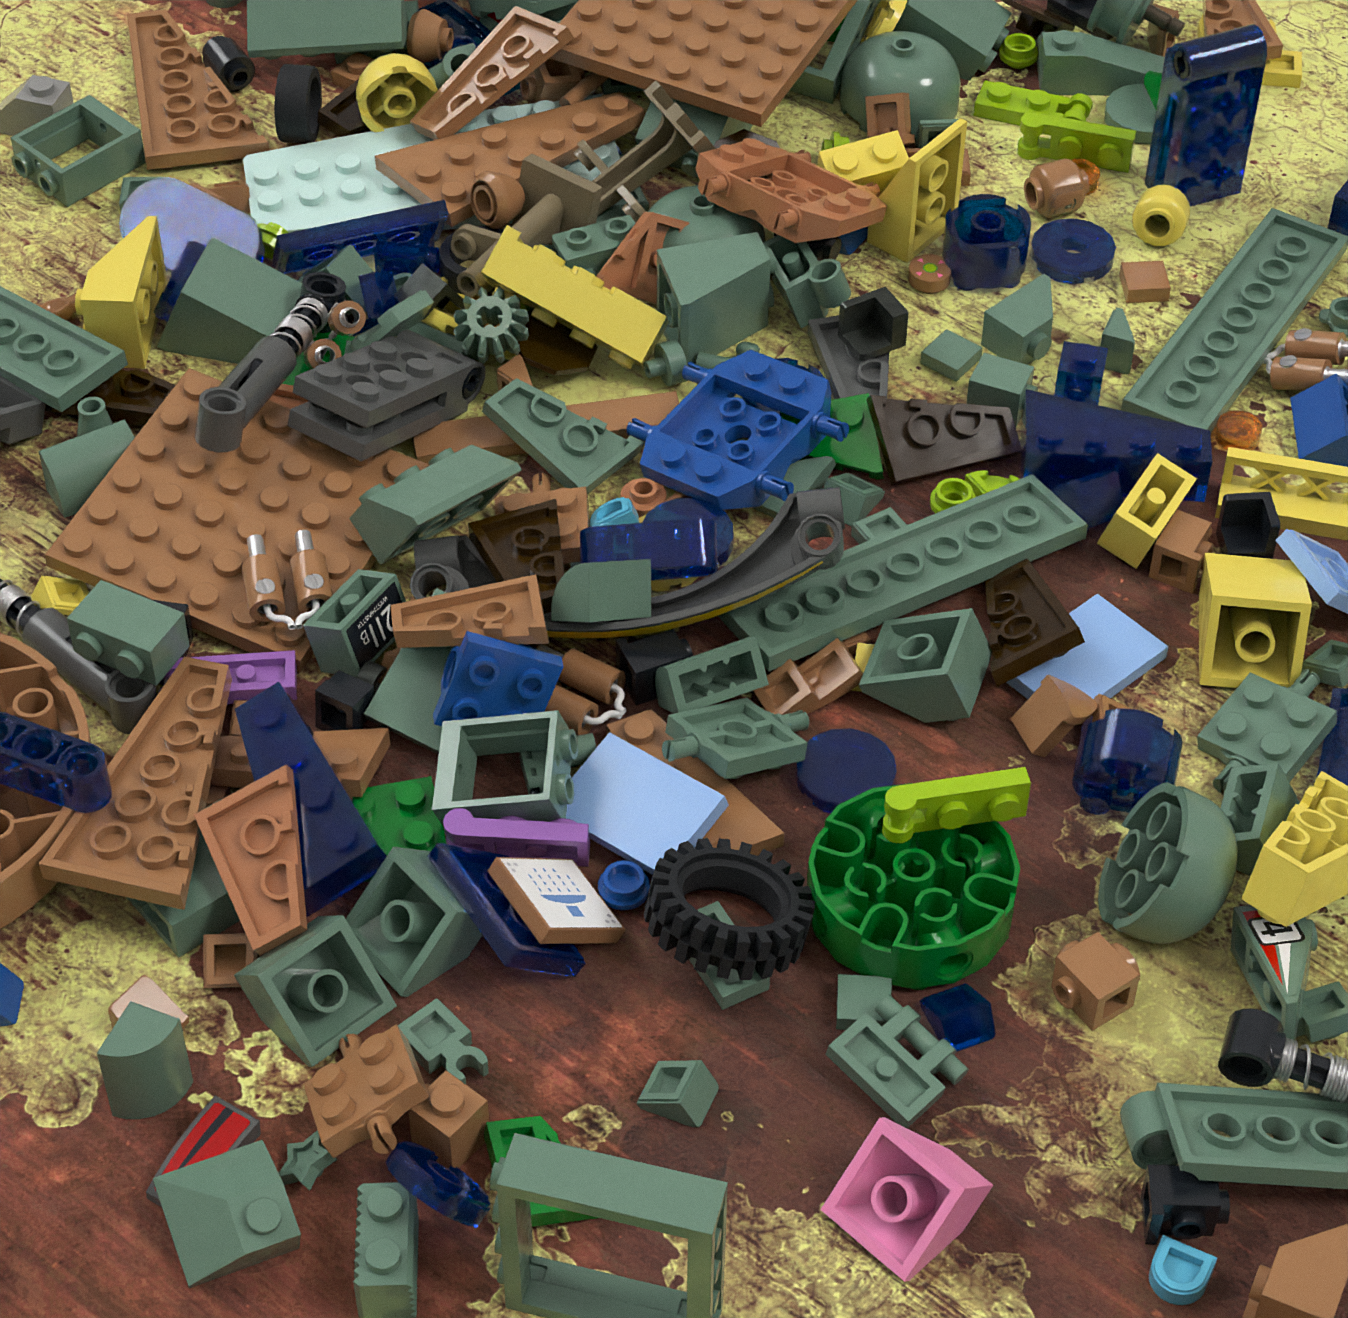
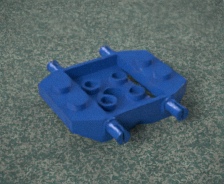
[626,350,849,510]

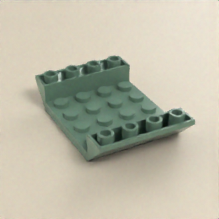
[247,0,409,60]

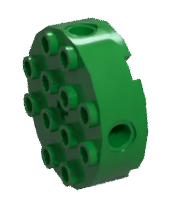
[807,783,1020,990]

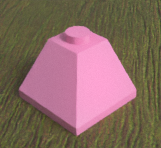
[820,1117,993,1282]

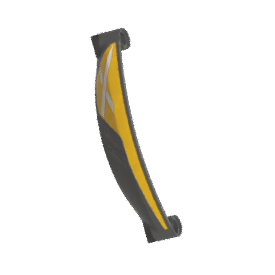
[410,486,845,638]

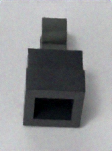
[315,660,387,731]

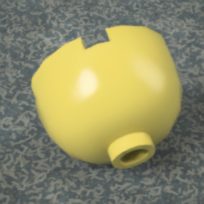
[356,53,438,133]

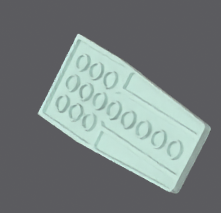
[243,94,627,243]

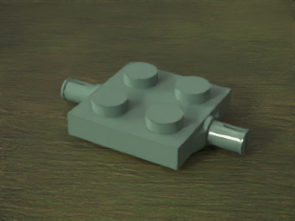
[1197,669,1337,793]
[662,698,809,779]

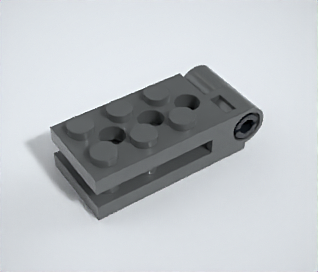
[288,329,486,461]

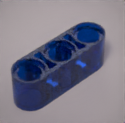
[580,519,718,581]
[0,712,112,813]

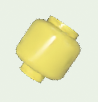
[1132,185,1190,246]

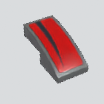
[146,1095,261,1207]

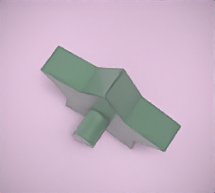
[279,1130,338,1191]

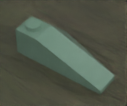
[1036,30,1198,96]

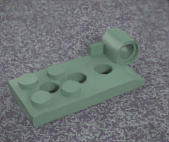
[1120,1082,1348,1189]

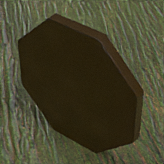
[1001,0,1075,36]
[518,310,598,376]

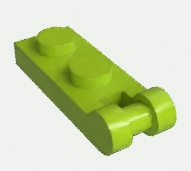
[973,80,1093,126]
[1017,112,1136,173]
[882,767,1031,843]

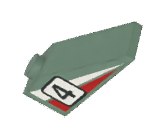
[1230,905,1318,1041]

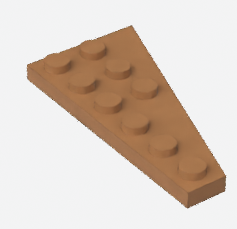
[127,10,269,170]
[375,92,645,227]
[39,656,232,910]

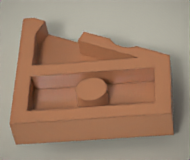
[596,212,689,304]

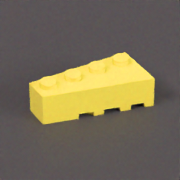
[481,225,669,370]
[1241,771,1348,927]

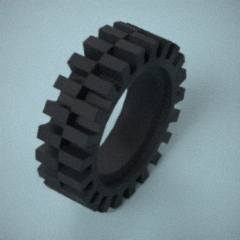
[644,838,815,980]

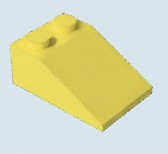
[867,118,967,263]
[75,216,168,369]

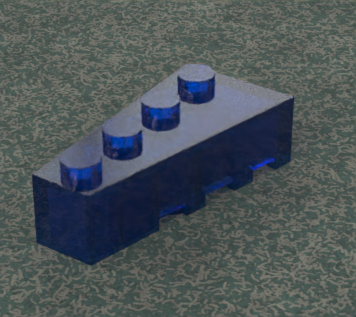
[1021,389,1213,502]
[235,682,387,918]

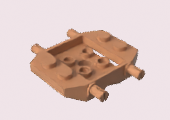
[695,138,887,243]

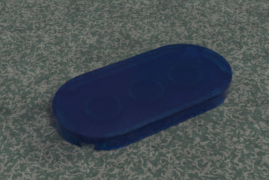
[119,177,265,280]

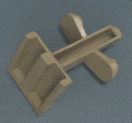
[573,81,716,223]
[451,154,603,297]

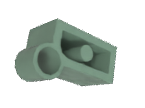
[763,235,851,328]

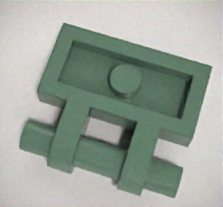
[825,995,969,1128]

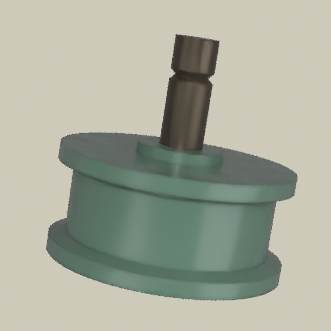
[1087,0,1185,45]

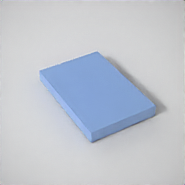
[1006,594,1169,699]
[566,732,729,875]

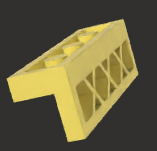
[1215,447,1348,541]

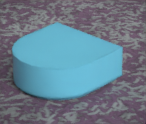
[590,497,640,544]
[1149,1235,1217,1305]

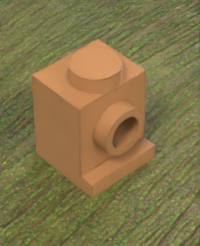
[1149,509,1214,594]

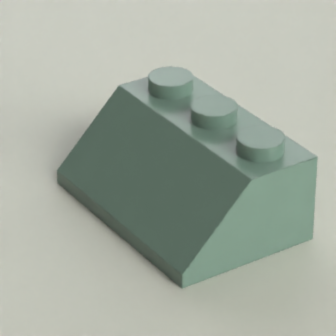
[349,444,522,565]

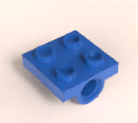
[433,631,564,726]

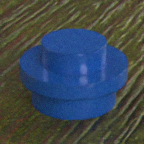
[598,860,650,910]

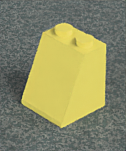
[1199,553,1312,688]

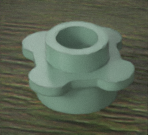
[1319,297,1348,338]

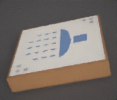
[488,857,626,944]

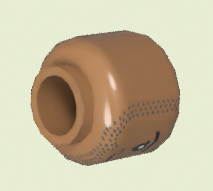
[1024,159,1089,218]

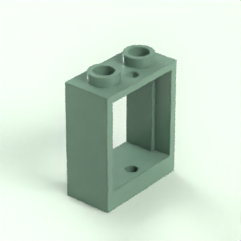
[10,95,146,207]
[432,710,578,826]

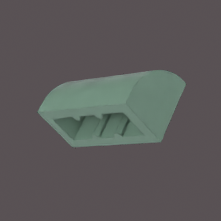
[39,419,135,518]
[551,559,651,622]
[655,637,769,714]
[1220,762,1300,876]
[97,1001,193,1119]

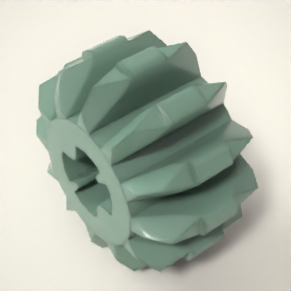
[454,286,529,364]

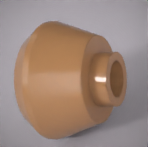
[407,9,454,63]
[470,171,525,229]

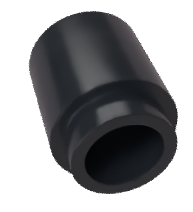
[202,36,255,92]

